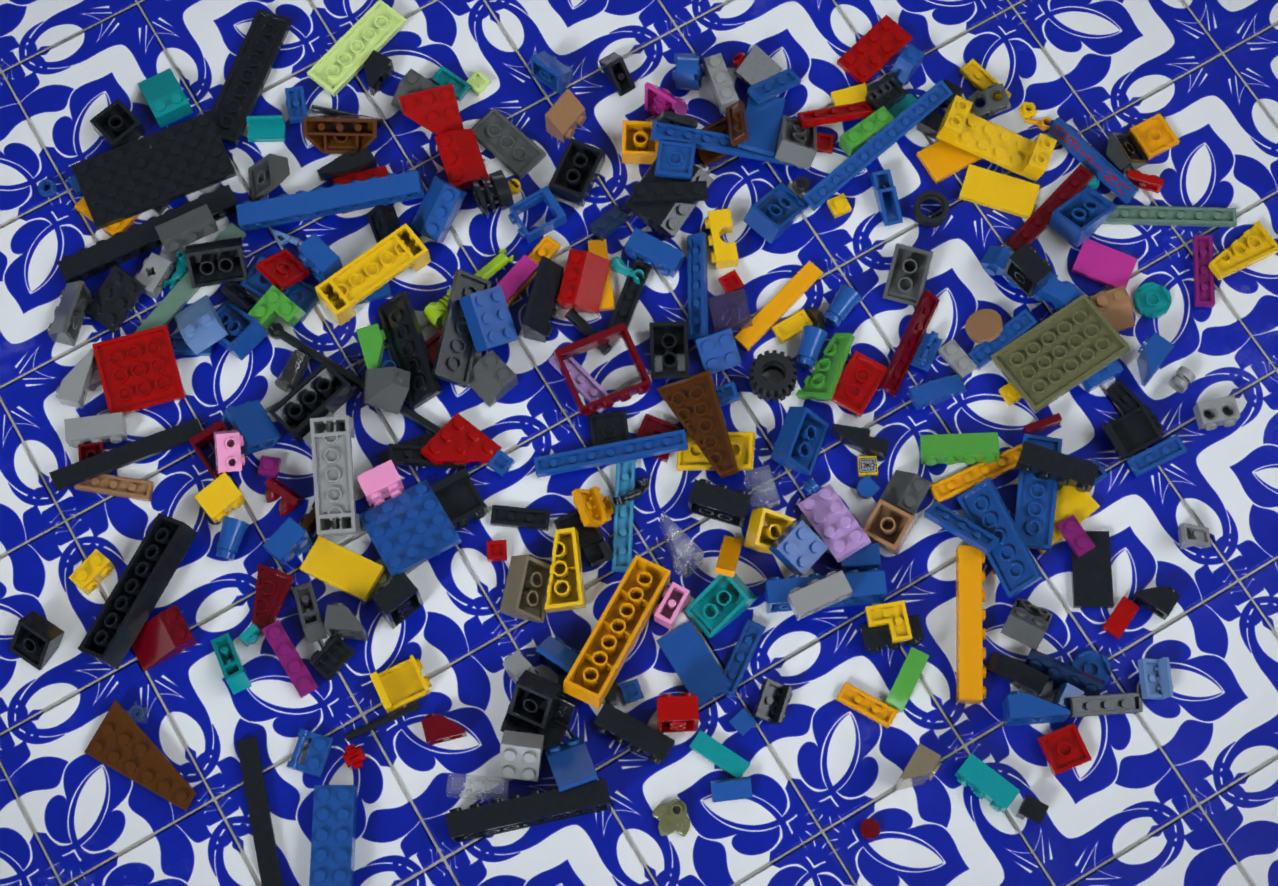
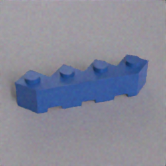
[980,245,1083,311]

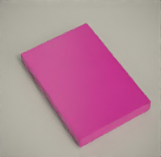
[1071,239,1138,289]

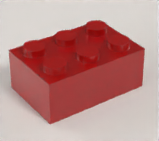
[657,693,699,733]

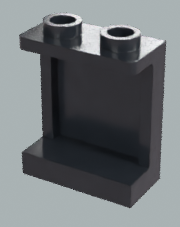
[1101,403,1163,462]
[431,468,488,529]

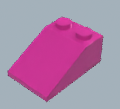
[645,82,687,118]

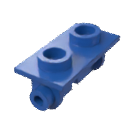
[911,331,943,372]

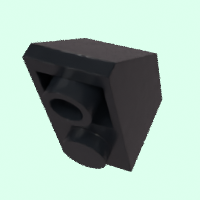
[364,50,394,96]

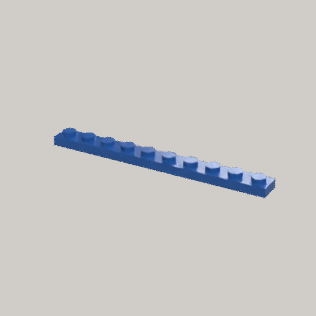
[802,79,953,212]

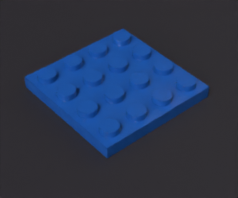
[359,479,462,577]

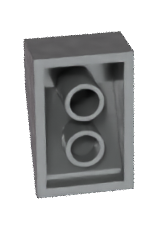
[774,115,817,170]
[882,243,934,306]

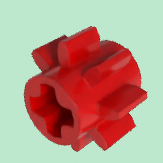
[342,743,366,770]

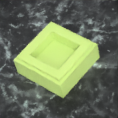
[466,70,491,96]

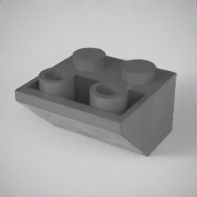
[1000,597,1053,650]

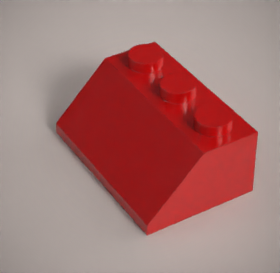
[434,129,490,190]
[557,249,611,314]

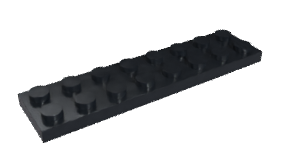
[211,9,292,146]

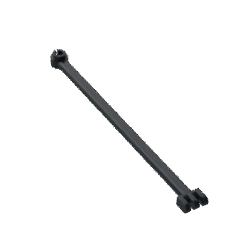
[269,323,446,435]

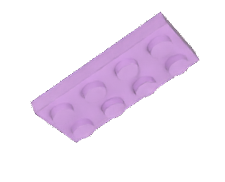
[797,484,871,563]

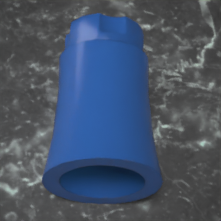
[823,284,862,327]
[796,325,828,369]
[215,516,249,561]

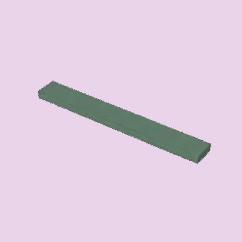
[1103,205,1237,228]
[134,222,246,333]

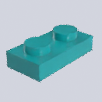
[431,66,471,101]

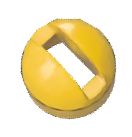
[507,178,521,195]

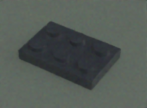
[85,265,147,333]

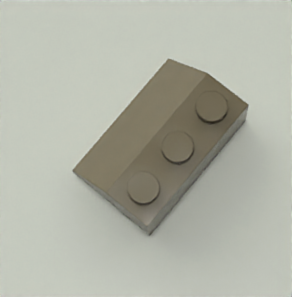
[499,555,550,623]
[893,743,942,790]

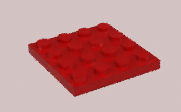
[92,325,186,414]

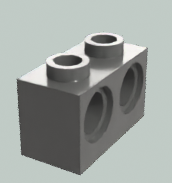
[968,83,1011,119]

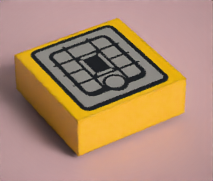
[857,456,878,477]

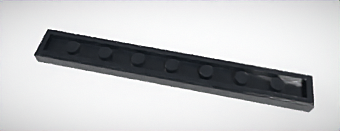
[49,418,202,491]
[237,737,283,886]

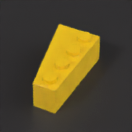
[544,527,586,613]

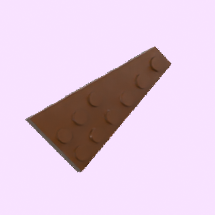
[656,370,739,478]
[84,700,197,811]

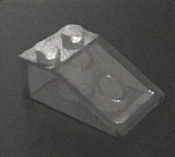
[660,512,704,578]

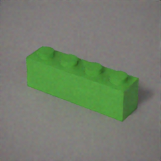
[920,432,1000,466]

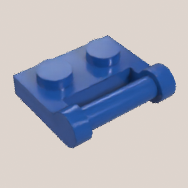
[286,728,334,778]

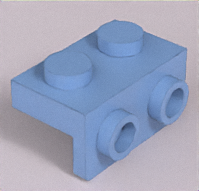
[1137,657,1174,700]

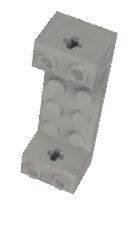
[310,415,361,537]

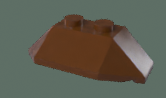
[303,115,377,154]

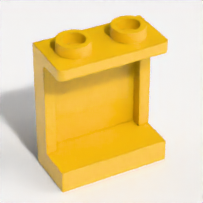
[369,654,432,714]

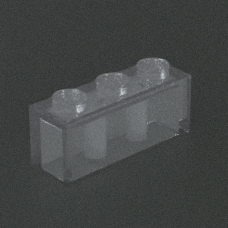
[446,773,510,801]

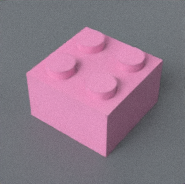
[356,460,405,508]

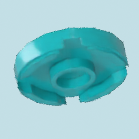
[1133,282,1172,319]

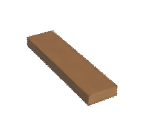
[74,474,155,502]

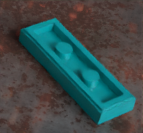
[689,730,750,778]

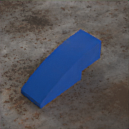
[870,169,903,226]
[908,374,967,411]

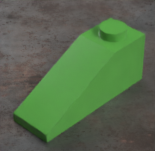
[356,324,387,369]

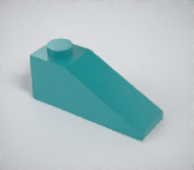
[210,633,252,694]

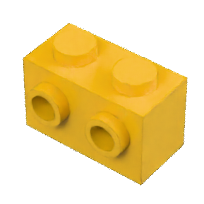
[68,549,115,595]

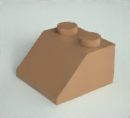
[545,88,586,143]
[1089,285,1135,332]

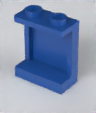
[221,400,281,456]

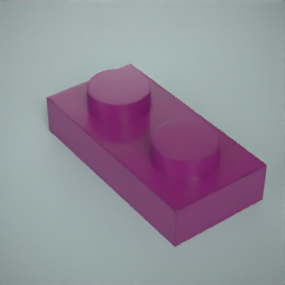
[1056,515,1095,558]

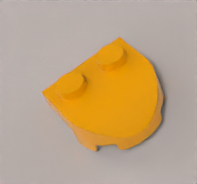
[571,486,614,528]

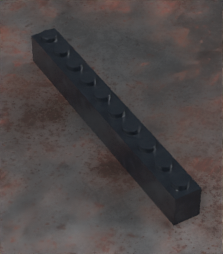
[57,184,238,283]

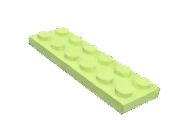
[307,0,407,97]

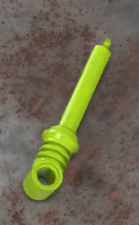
[423,249,514,328]

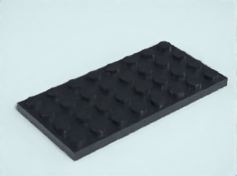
[71,111,237,230]

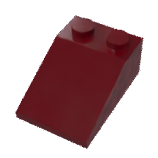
[131,605,198,672]

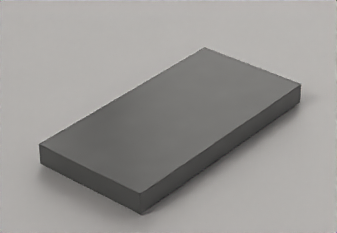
[471,107,546,180]

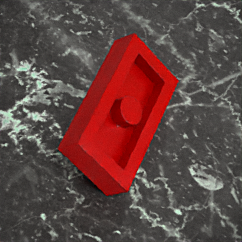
[1125,170,1164,193]

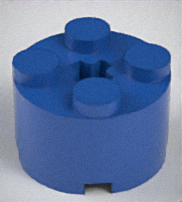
[672,53,702,90]

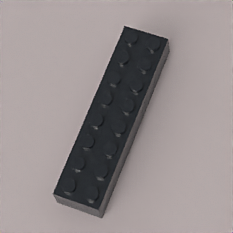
[78,513,198,670]
[445,777,611,844]

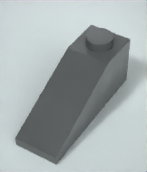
[292,582,328,643]

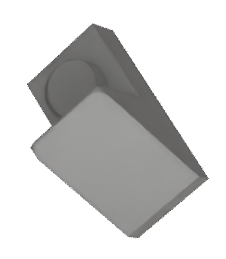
[1178,523,1211,549]

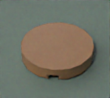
[965,309,1003,343]

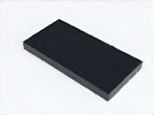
[1070,531,1114,608]

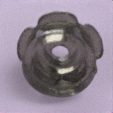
[792,177,810,194]

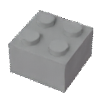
[498,730,544,782]

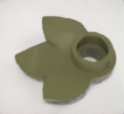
[652,799,690,837]

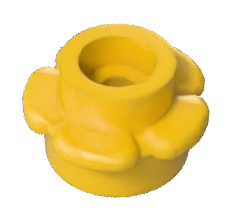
[1019,102,1037,119]

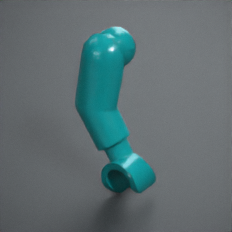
[163,250,188,290]
[611,256,644,284]

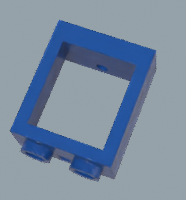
[508,186,567,244]

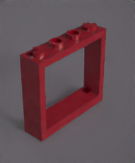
[554,323,651,416]

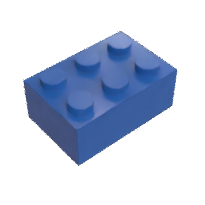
[459,285,519,353]

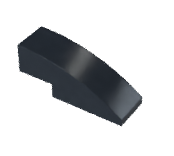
[317,147,377,181]
[830,424,889,460]
[986,652,1050,697]

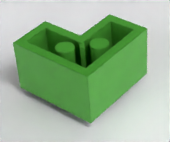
[248,285,306,329]

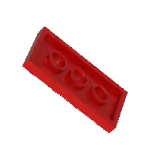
[837,15,913,84]

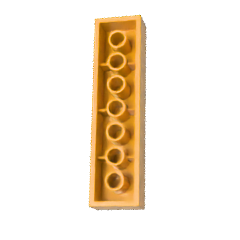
[563,555,671,709]

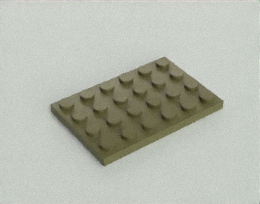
[990,293,1130,414]

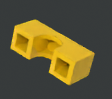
[704,208,739,269]

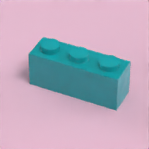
[955,753,1020,813]

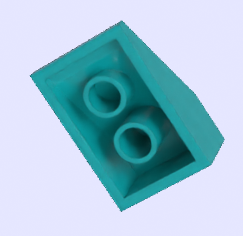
[137,68,193,128]
[685,573,758,639]

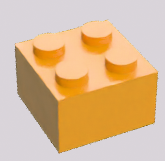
[622,120,659,164]

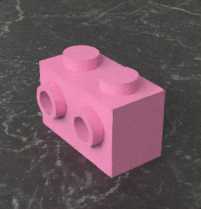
[214,430,245,473]
[652,582,690,630]

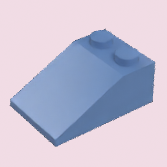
[175,295,228,355]

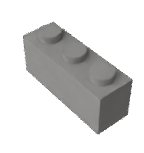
[703,53,739,114]
[64,412,128,448]
[787,570,853,621]

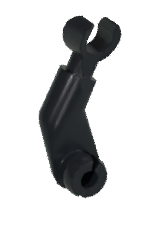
[612,477,649,506]

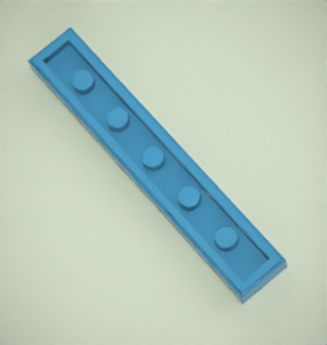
[612,459,636,572]

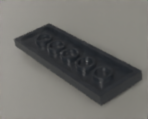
[431,269,491,388]
[377,291,442,409]

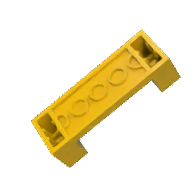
[936,95,1057,182]
[315,223,431,326]

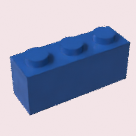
[625,228,685,278]

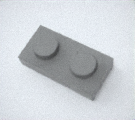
[938,339,977,379]

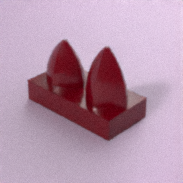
[264,478,305,517]

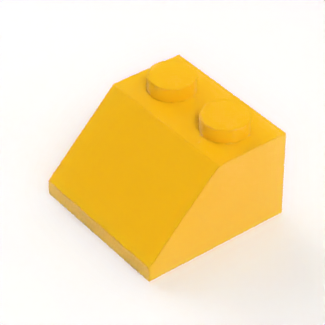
[194,472,245,524]
[744,507,796,554]

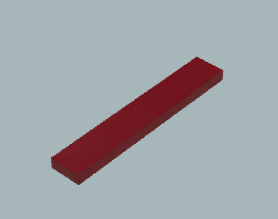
[1006,164,1095,252]
[880,290,940,396]

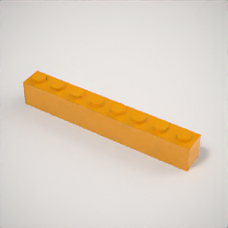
[956,545,986,704]

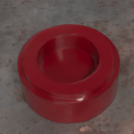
[860,818,880,840]

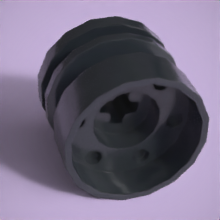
[471,170,514,217]

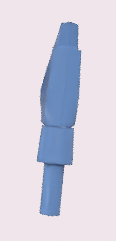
[271,229,303,246]

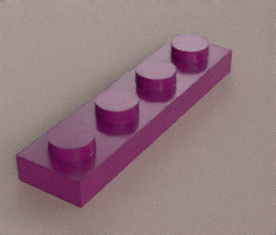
[1192,235,1215,308]
[262,620,318,698]

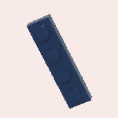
[1025,648,1106,696]

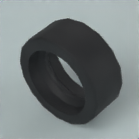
[913,190,949,228]

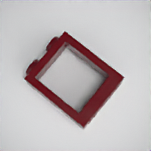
[189,420,248,480]

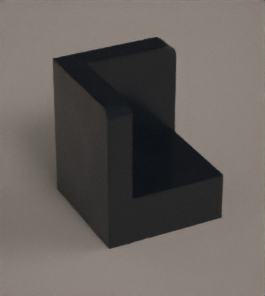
[583,540,613,567]
[1016,795,1049,824]

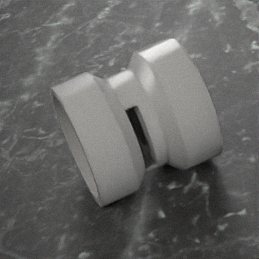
[1169,366,1196,393]

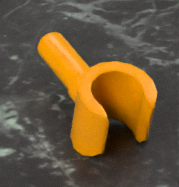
[1024,117,1051,131]

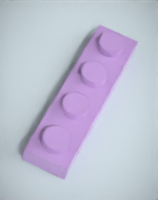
[549,355,609,413]

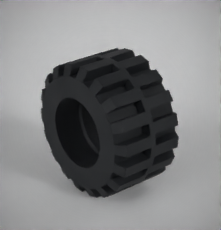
[749,350,797,402]

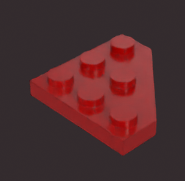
[399,83,464,135]
[420,413,502,464]

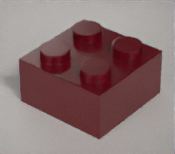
[78,442,105,461]

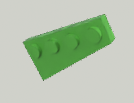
[796,333,855,400]

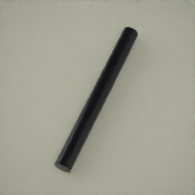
[311,105,383,127]
[344,701,421,742]

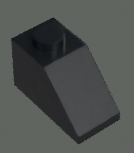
[599,52,636,97]
[1131,586,1180,620]

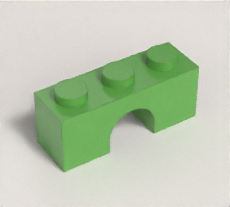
[839,106,895,157]

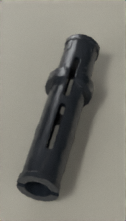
[565,308,613,356]

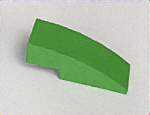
[885,647,930,713]

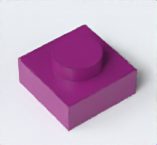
[258,455,281,478]

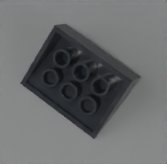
[624,158,714,240]

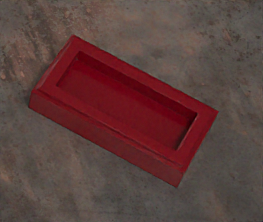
[1022,413,1062,435]

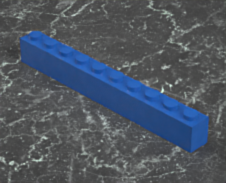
[236,170,424,232]

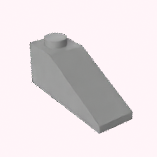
[56,349,97,409]

